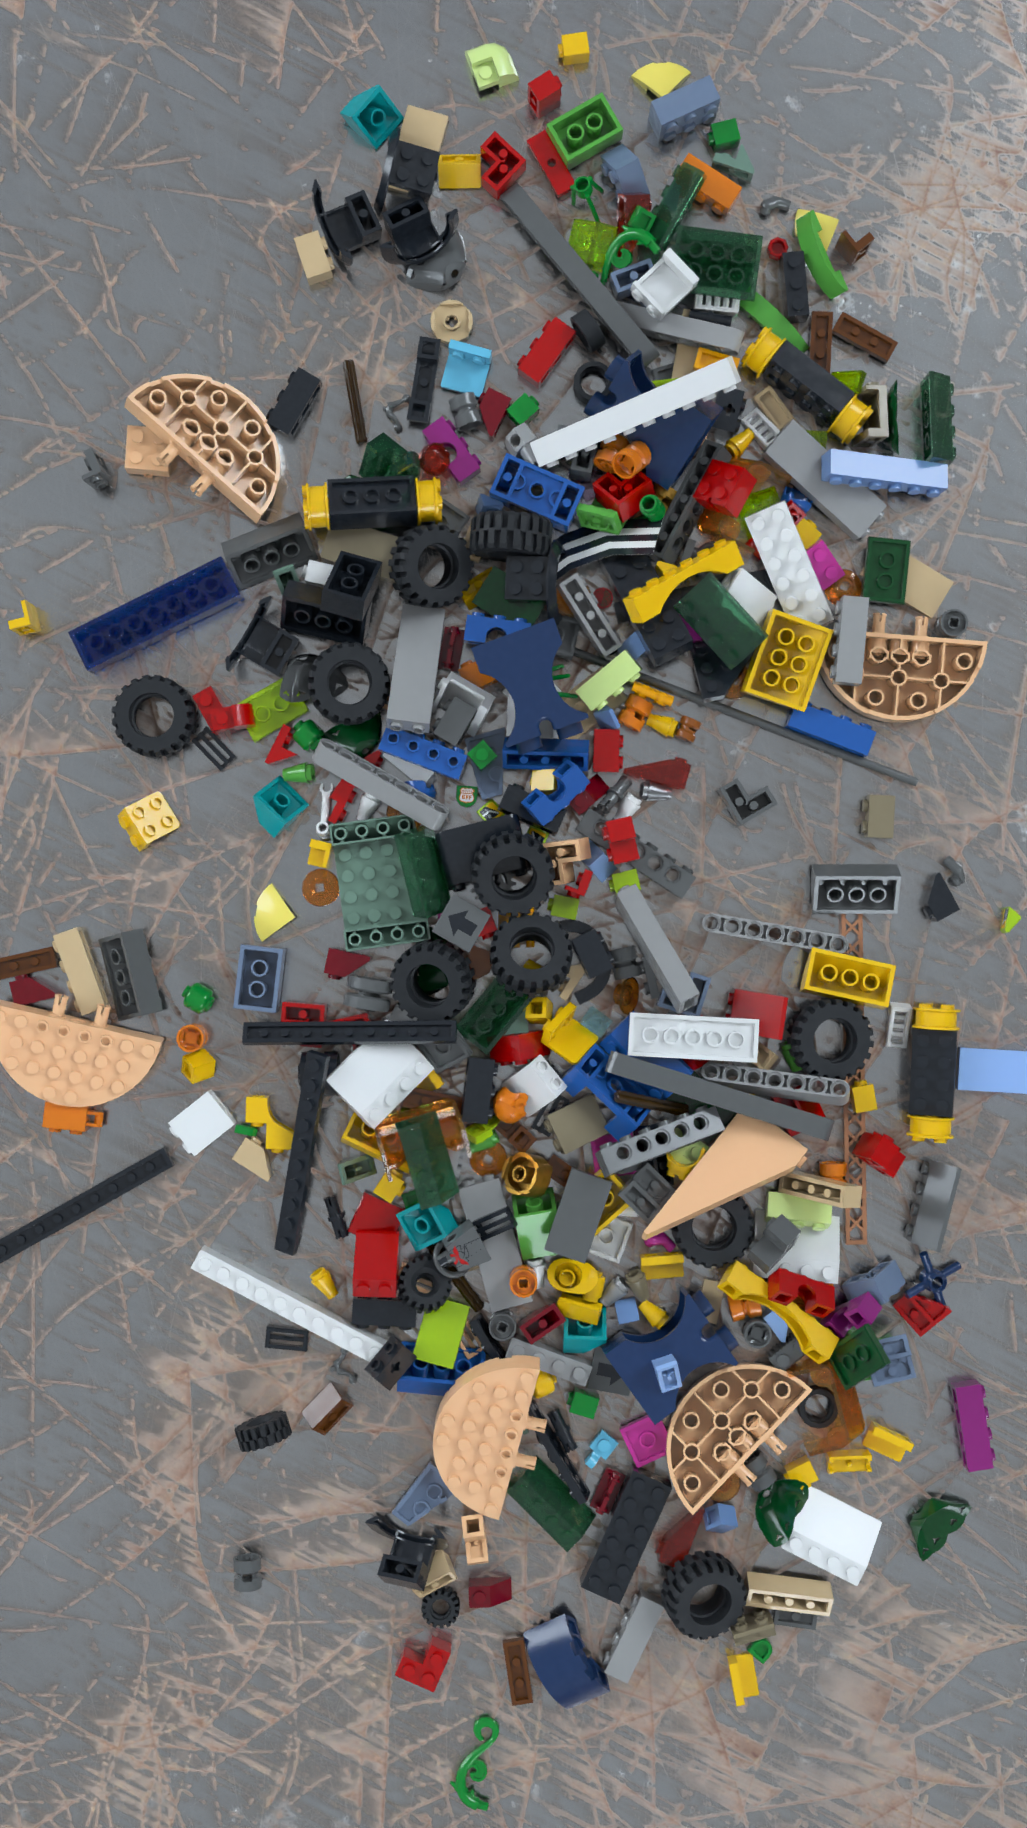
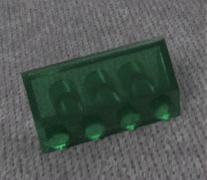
[649,162,707,255]
[920,371,956,466]
[673,572,769,670]
[394,825,450,918]
[457,976,537,1055]
[394,1110,460,1210]
[507,1455,596,1552]

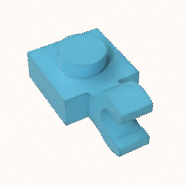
[584,1429,619,1469]

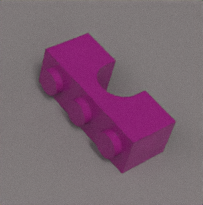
[422,416,481,487]
[820,1292,882,1339]

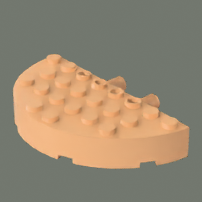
[124,374,280,524]
[820,613,988,723]
[0,994,165,1107]
[433,1355,547,1520]
[666,1362,812,1515]

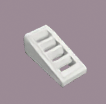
[693,287,741,316]
[741,407,780,450]
[885,1002,913,1048]

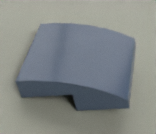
[870,1334,916,1387]

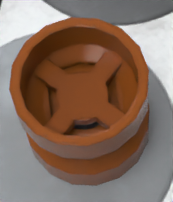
[674,716,701,743]

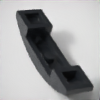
[407,336,441,424]

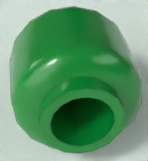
[293,719,324,751]
[182,983,215,1014]

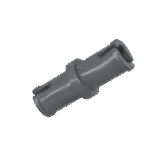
[597,775,632,814]

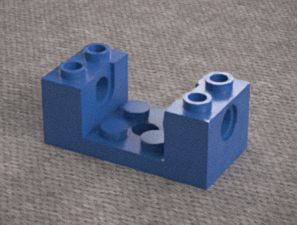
[489,453,585,533]
[561,1043,651,1142]

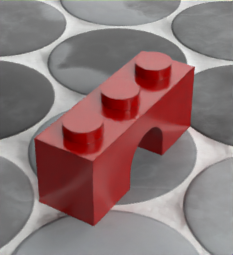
[768,1268,835,1318]

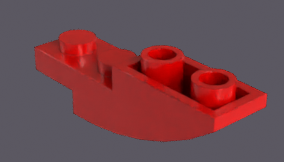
[328,750,384,824]

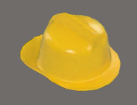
[547,1258,598,1294]

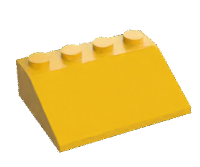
[740,609,834,712]

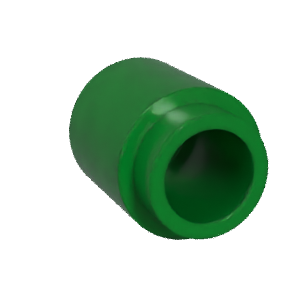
[639,494,666,522]

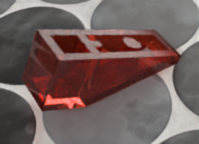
[617,192,652,257]
[622,757,691,791]
[655,1505,705,1567]

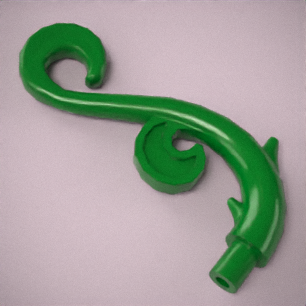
[592,225,661,286]
[450,1716,499,1812]

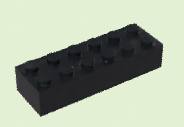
[597,554,693,668]
[580,1463,672,1605]

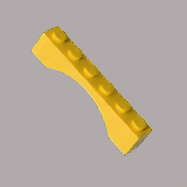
[622,539,744,623]
[717,1261,840,1364]

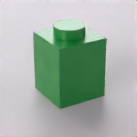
[707,118,741,153]
[506,393,540,426]
[467,740,497,772]
[566,1387,600,1420]

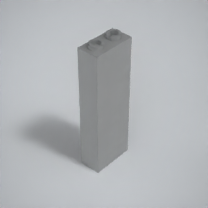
[761,419,887,540]
[386,604,445,734]
[616,884,700,1015]
[458,1173,533,1312]

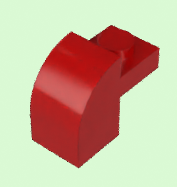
[209,703,256,732]

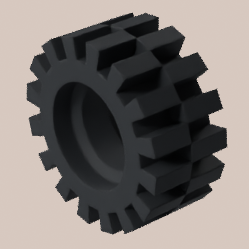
[421,1586,460,1629]

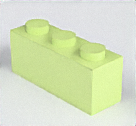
[575,649,642,711]
[764,1191,832,1231]

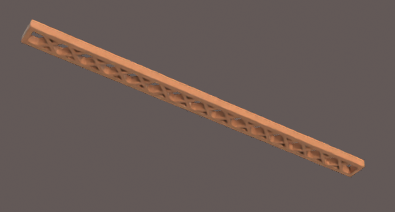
[840,914,867,1245]

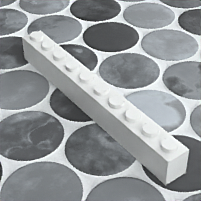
[530,356,741,469]
[191,1245,387,1362]

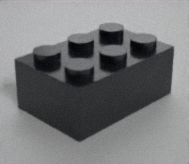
[320,551,382,621]

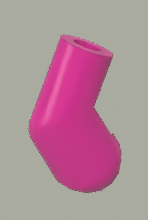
[644,1232,676,1252]

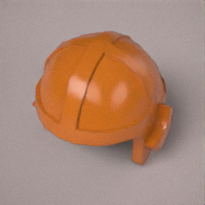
[493,1087,528,1123]

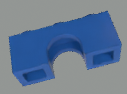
[464,612,531,645]
[521,759,590,826]

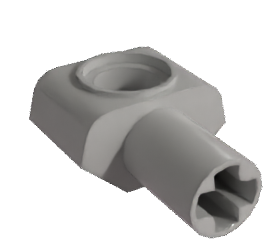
[504,422,539,467]

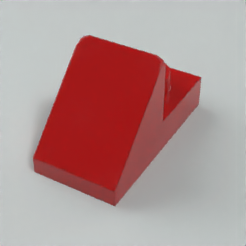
[265,724,299,765]

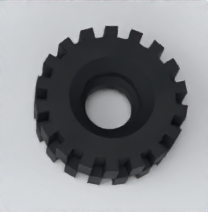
[397,1256,452,1314]
[234,1410,292,1452]

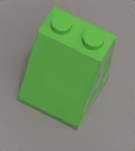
[511,1187,558,1260]

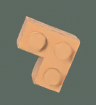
[542,837,592,885]

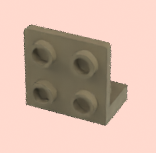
[730,1608,776,1647]

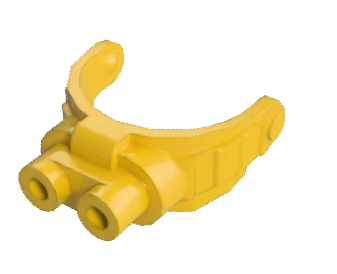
[666,1147,706,1180]

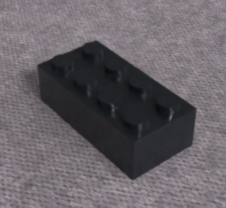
[280,580,372,646]

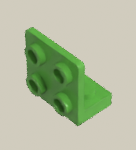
[576,498,627,535]

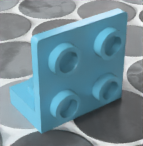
[441,339,492,398]

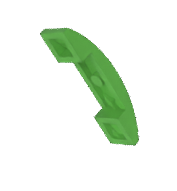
[796,210,849,299]
[739,288,809,353]

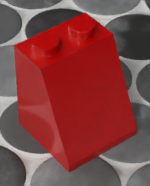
[724,988,788,1040]
[353,1230,399,1298]

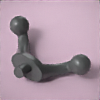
[383,394,411,432]
[330,1348,357,1384]

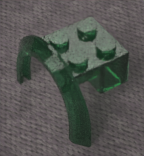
[359,432,421,484]

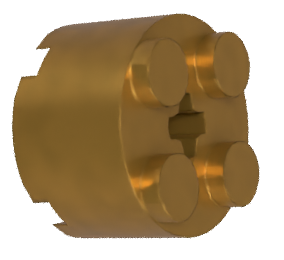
[502,1152,553,1198]

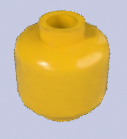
[533,1370,557,1399]

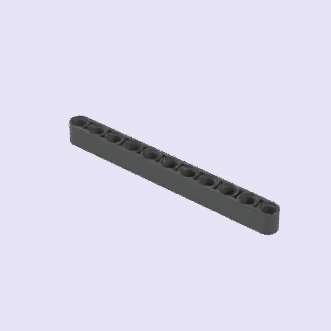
[500,182,660,368]
[605,1050,835,1141]

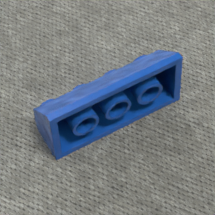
[599,1011,694,1099]
[397,1341,486,1396]

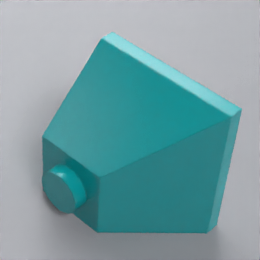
[340,85,404,150]
[253,775,309,838]
[396,1198,459,1252]
[563,1305,607,1353]

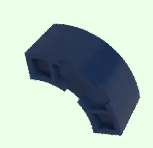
[523,1614,610,1709]

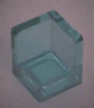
[579,1006,613,1038]

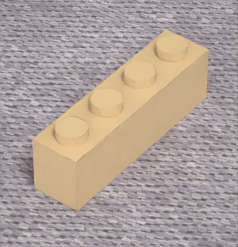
[52,927,110,1016]
[778,1171,862,1208]
[744,1571,834,1616]

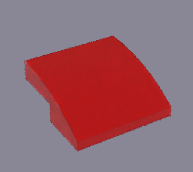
[347,1192,405,1235]

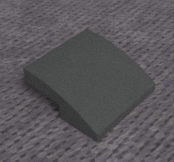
[618,1162,676,1224]

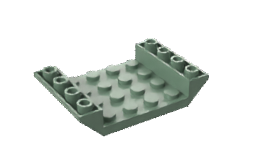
[329,814,431,952]

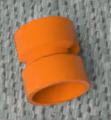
[593,434,630,474]
[612,440,651,479]
[617,693,654,733]
[176,1023,209,1052]
[819,1161,847,1182]
[509,1264,538,1298]
[727,1295,762,1322]

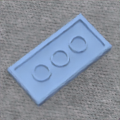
[956,1047,1027,1094]

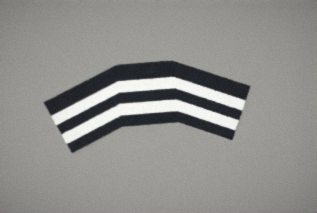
[557,518,663,580]

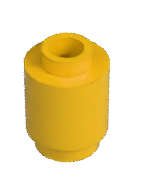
[582,1270,606,1303]

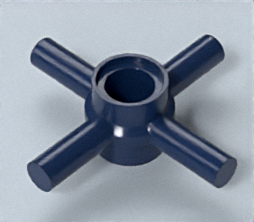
[904,1251,961,1305]

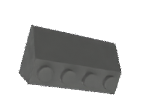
[221,512,318,590]
[811,864,901,914]
[98,928,163,1021]
[905,1157,962,1252]

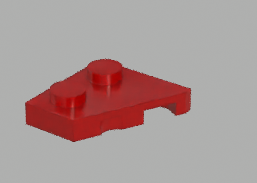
[892,1293,952,1337]

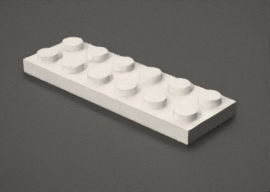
[744,500,834,625]
[627,1012,759,1063]

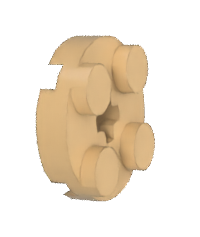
[430,300,473,344]

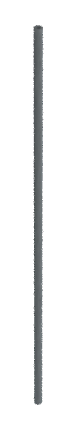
[484,613,919,786]

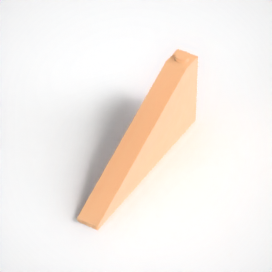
[641,1113,808,1240]

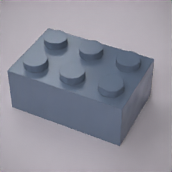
[648,75,721,142]
[233,944,286,1013]

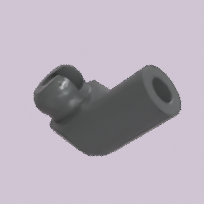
[760,196,791,216]
[943,855,965,887]

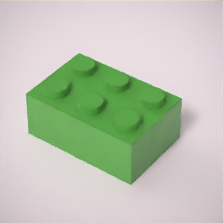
[546,92,623,170]

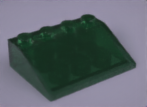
[674,225,763,302]

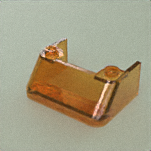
[697,457,792,559]
[374,1099,473,1182]
[786,1358,865,1457]

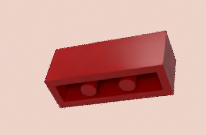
[517,316,576,388]

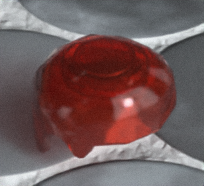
[418,442,450,476]

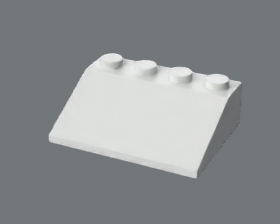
[326,1020,434,1129]
[750,1209,840,1284]
[778,1486,882,1586]

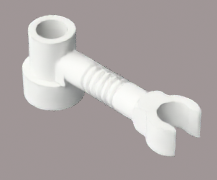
[316,783,335,841]

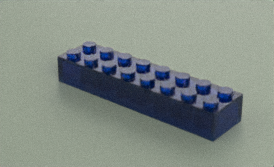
[68,556,244,674]

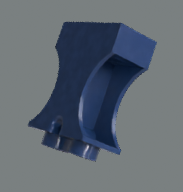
[583,349,723,491]
[471,618,589,755]
[601,1286,739,1425]

